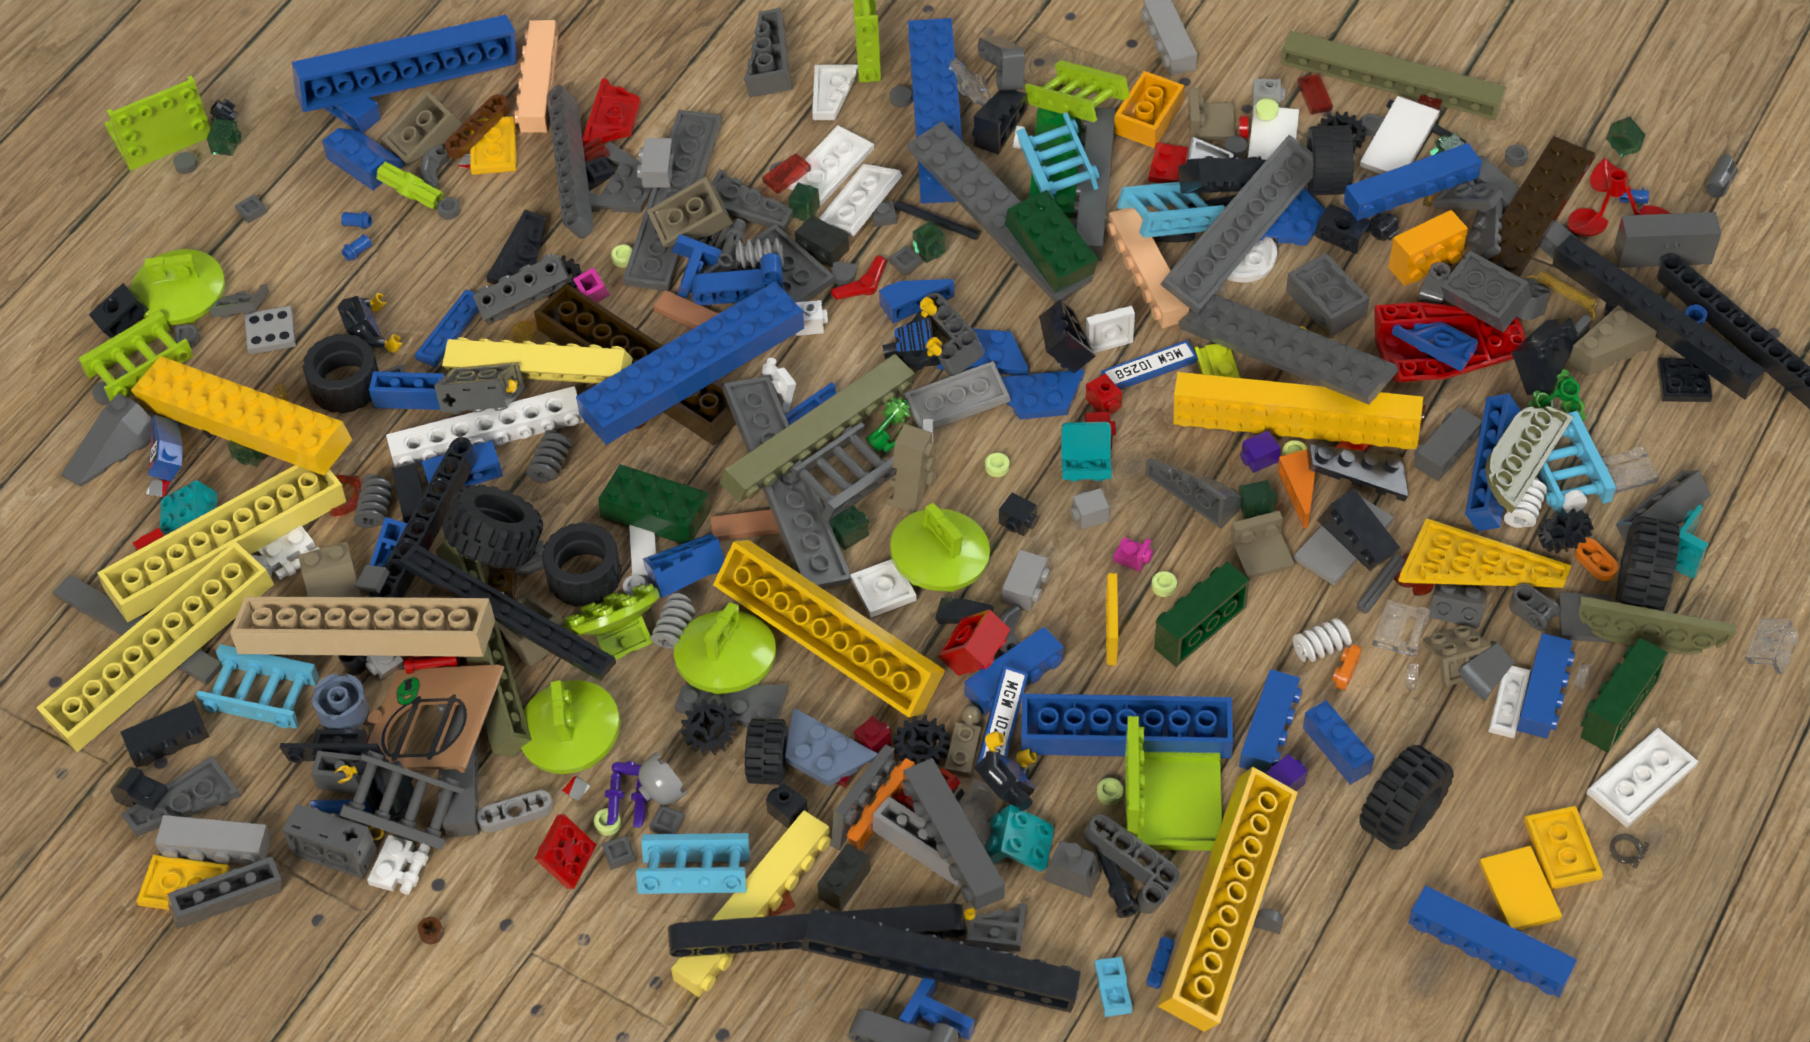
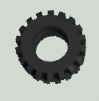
[745,718,788,785]

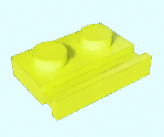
[1194,344,1240,378]

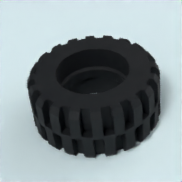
[442,484,543,569]
[1616,516,1680,611]
[1359,745,1454,850]

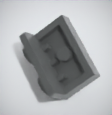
[1429,584,1486,627]

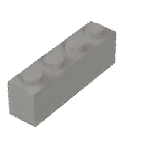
[1140,0,1197,76]
[873,796,960,887]
[155,815,272,866]

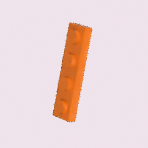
[847,758,915,851]

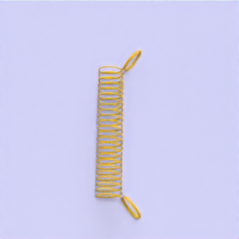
[1525,270,1597,321]

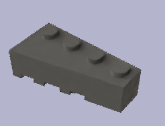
[744,8,793,98]

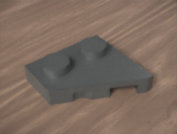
[209,284,269,318]
[966,903,1026,952]

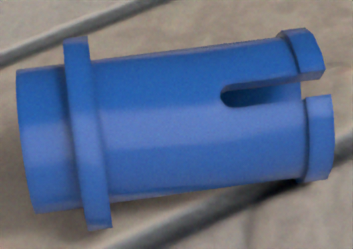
[1619,188,1649,206]
[341,211,372,230]
[341,234,372,261]

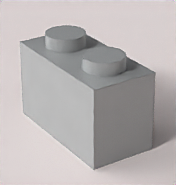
[637,138,674,188]
[1002,550,1051,611]

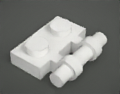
[762,358,796,414]
[258,526,320,580]
[367,835,430,895]

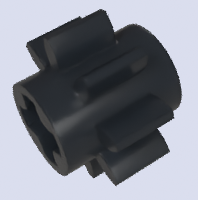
[209,98,237,127]
[1370,212,1399,241]

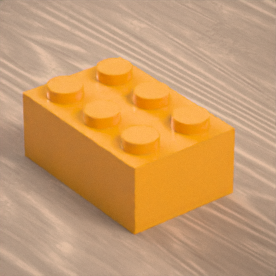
[1114,71,1184,149]
[1388,210,1468,286]

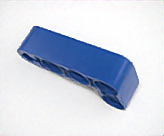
[692,253,784,305]

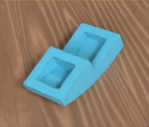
[1094,957,1132,1017]

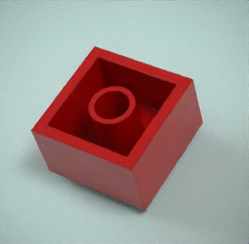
[937,609,1011,676]

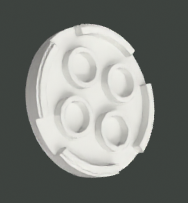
[1227,237,1277,283]

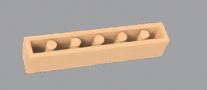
[515,20,558,133]
[1106,208,1189,329]

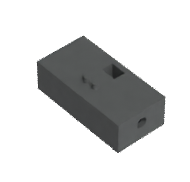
[1614,212,1721,268]

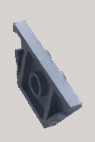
[785,709,878,786]

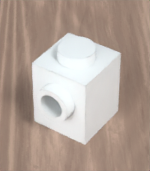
[795,300,828,336]

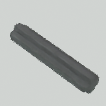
[1357,554,1405,614]

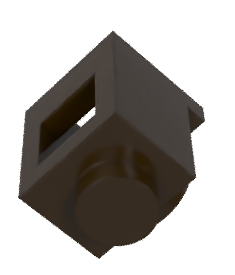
[488,565,517,600]

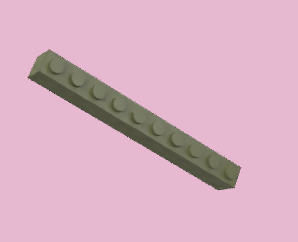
[1281,30,1506,120]
[720,354,915,503]
[435,539,532,757]

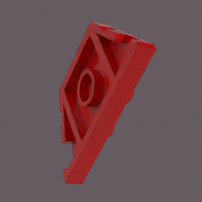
[582,78,641,147]

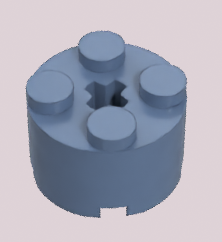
[312,674,370,729]

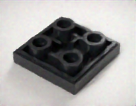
[1657,358,1712,402]

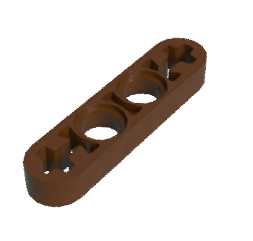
[445,94,509,159]

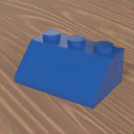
[322,128,406,191]

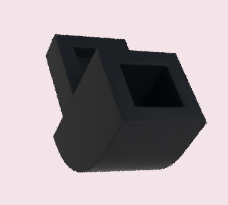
[111,767,168,811]

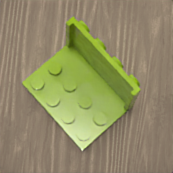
[104,76,213,171]
[1125,716,1222,851]

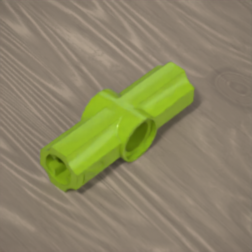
[376,162,444,210]

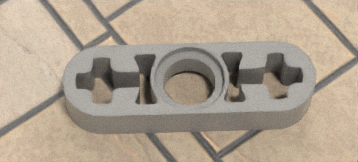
[477,790,553,833]

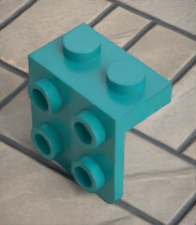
[1061,422,1112,482]
[160,480,218,536]
[1675,504,1709,579]
[985,804,1054,872]

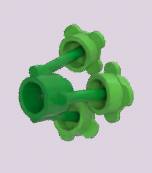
[1527,369,1586,421]
[865,396,911,453]

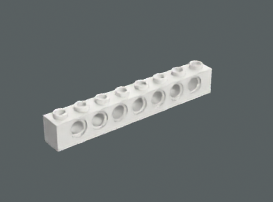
[386,386,584,466]

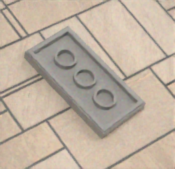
[904,361,1011,430]
[1294,497,1394,586]

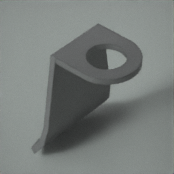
[1458,640,1515,701]

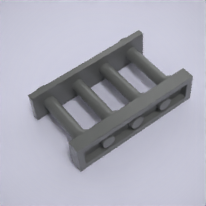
[788,422,897,522]
[339,750,464,850]

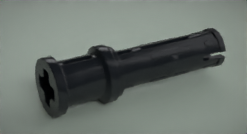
[1094,848,1140,918]

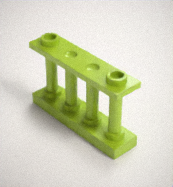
[853,0,881,83]
[1025,60,1130,122]
[78,310,194,402]

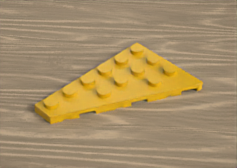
[1399,518,1572,588]

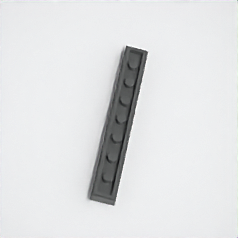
[53,574,223,685]

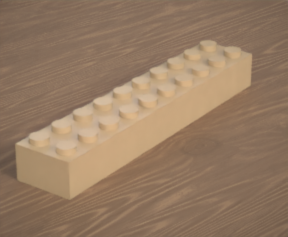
[230,597,495,657]

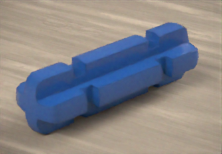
[1146,936,1174,989]

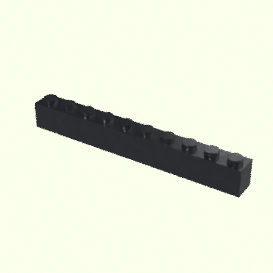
[1552,234,1766,400]
[802,909,1081,1013]

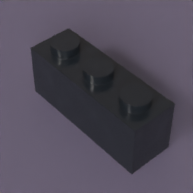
[120,700,210,768]

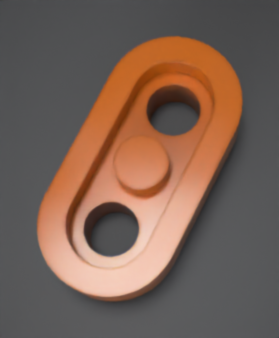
[1574,538,1618,581]
[1332,643,1363,691]

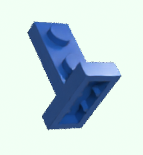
[672,234,722,298]
[900,978,974,1040]

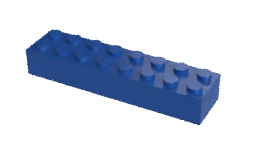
[1021,694,1233,758]

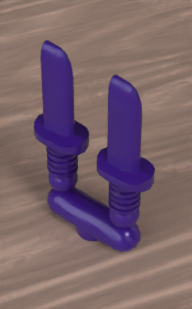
[605,761,651,828]

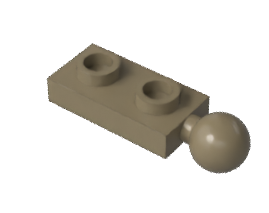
[945,705,982,777]

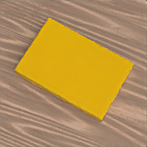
[470,116,516,175]
[1106,573,1118,666]
[1523,806,1603,890]
[1479,846,1562,931]
[136,855,231,910]

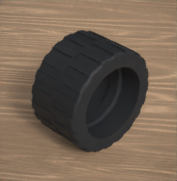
[1306,125,1354,195]
[303,334,379,413]
[542,522,621,606]

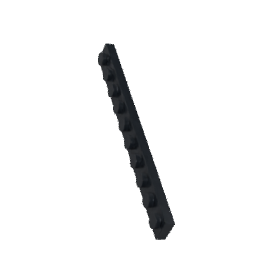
[399,543,616,681]

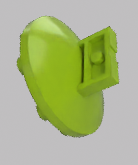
[131,249,225,326]
[890,502,990,592]
[563,583,660,660]
[674,602,776,695]
[521,680,620,774]

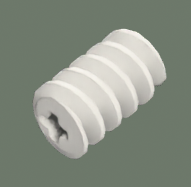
[1504,477,1547,528]
[1293,618,1352,663]

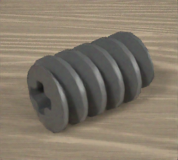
[527,430,572,483]
[353,474,393,528]

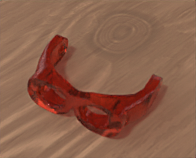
[330,475,361,517]

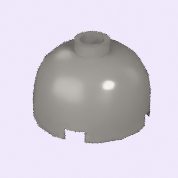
[638,752,688,805]

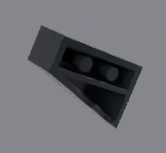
[972,90,1027,155]
[1039,299,1096,374]
[1511,317,1578,395]
[1316,488,1400,571]

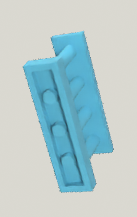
[1016,112,1100,199]
[1117,182,1225,238]
[1537,411,1616,514]
[196,644,320,729]
[636,833,750,894]

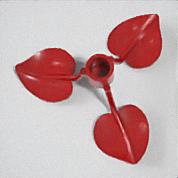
[1567,158,1672,236]

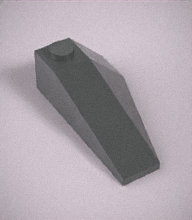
[61,394,153,487]
[1145,458,1241,528]

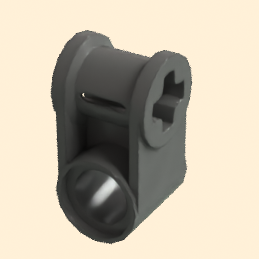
[1418,262,1451,305]
[1509,584,1561,631]

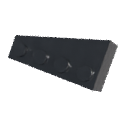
[1178,156,1266,194]

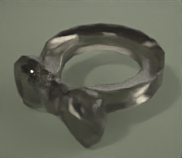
[1609,834,1649,869]

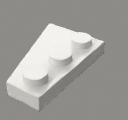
[812,65,858,120]

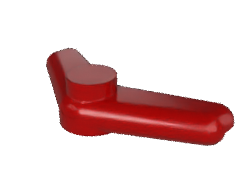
[831,255,886,300]

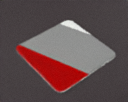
[458,154,470,169]
[146,479,170,497]
[562,776,590,801]

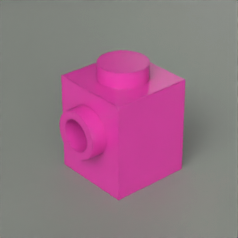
[574,267,610,303]

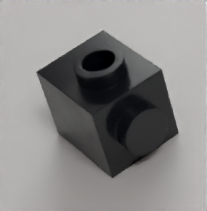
[999,492,1039,536]
[766,782,808,829]

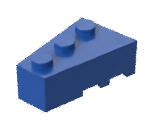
[642,533,725,598]

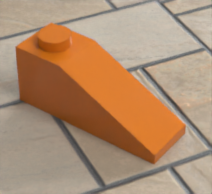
[1277,449,1315,528]

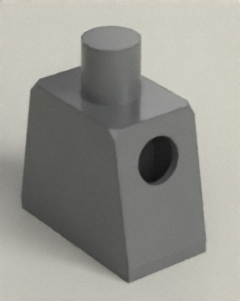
[1043,841,1101,898]

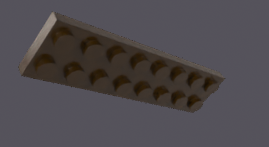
[1488,136,1595,277]

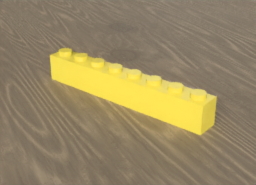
[442,337,633,384]
[671,811,831,998]

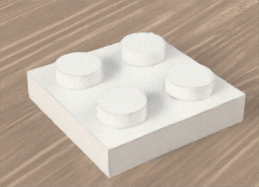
[1086,306,1135,353]
[850,559,917,618]

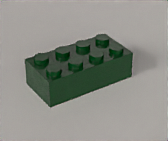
[1005,190,1098,294]
[598,464,710,544]
[1154,562,1250,667]
[1580,638,1668,753]

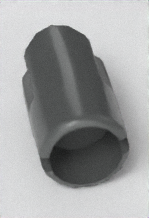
[1704,154,1738,198]

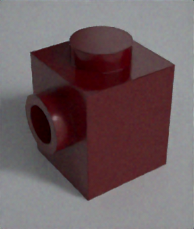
[854,716,892,754]

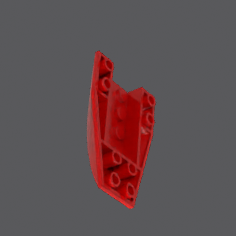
[1374,302,1526,382]

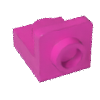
[1113,537,1154,572]

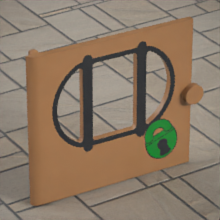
[367,665,504,773]

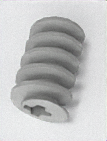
[736,238,784,269]
[650,593,696,649]

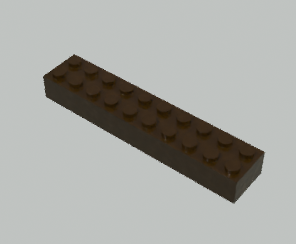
[534,283,736,446]

